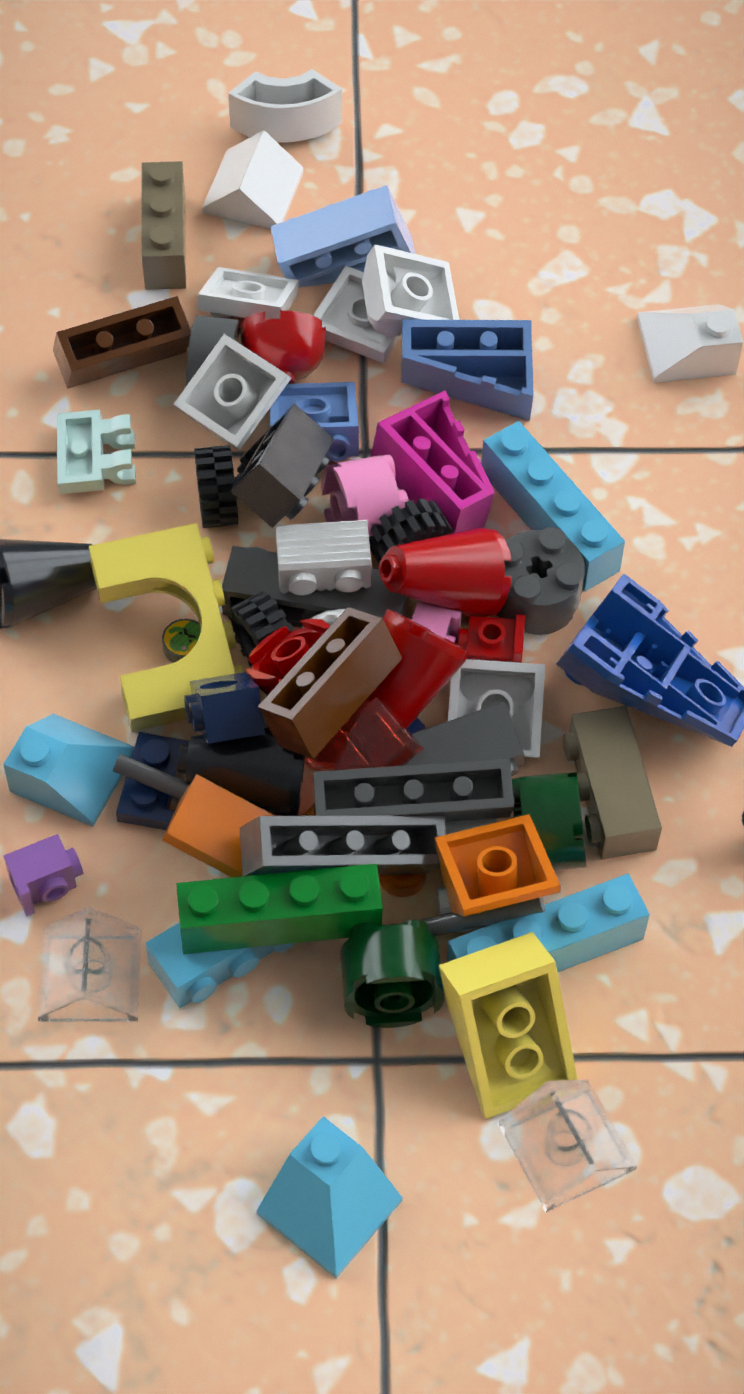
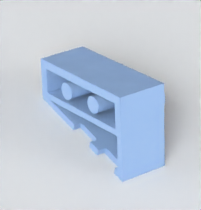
[270,185,416,288]

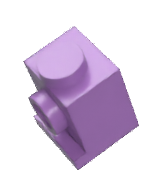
[3,834,84,917]

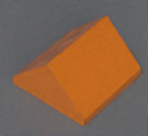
[162,774,274,877]
[435,814,561,916]

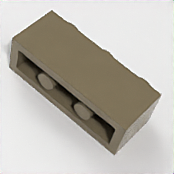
[142,161,186,290]
[563,705,662,860]

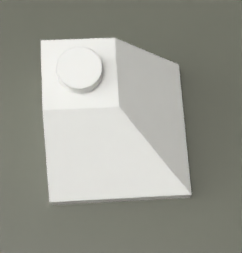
[637,304,743,383]

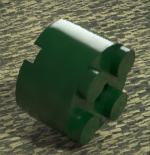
[512,772,587,871]
[340,920,445,1028]

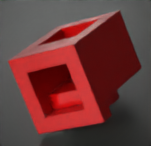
[458,614,525,663]

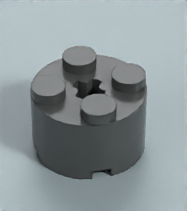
[497,527,585,635]

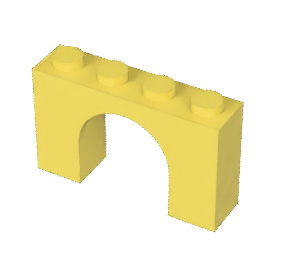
[89,523,244,732]

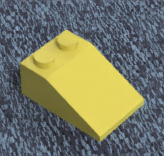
[439,932,579,1119]

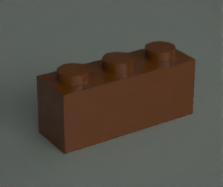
[53,296,191,389]
[258,607,402,759]

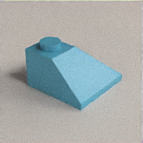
[3,713,134,827]
[256,1116,403,1279]

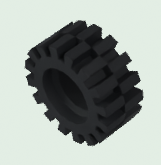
[194,445,238,528]
[369,499,454,564]
[228,591,294,667]

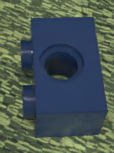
[184,672,265,744]

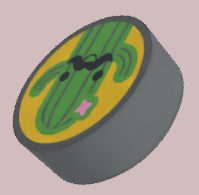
[162,619,201,663]

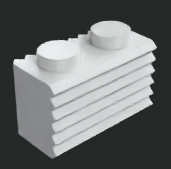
[276,520,372,595]

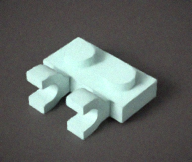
[57,409,136,494]

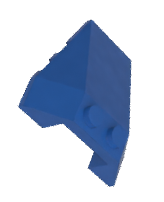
[556,573,744,747]

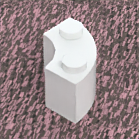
[228,69,342,142]

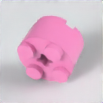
[321,454,409,536]

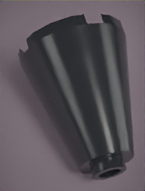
[0,539,97,629]
[177,726,305,816]

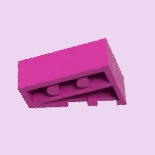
[370,390,495,533]

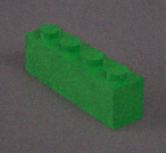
[176,863,383,954]

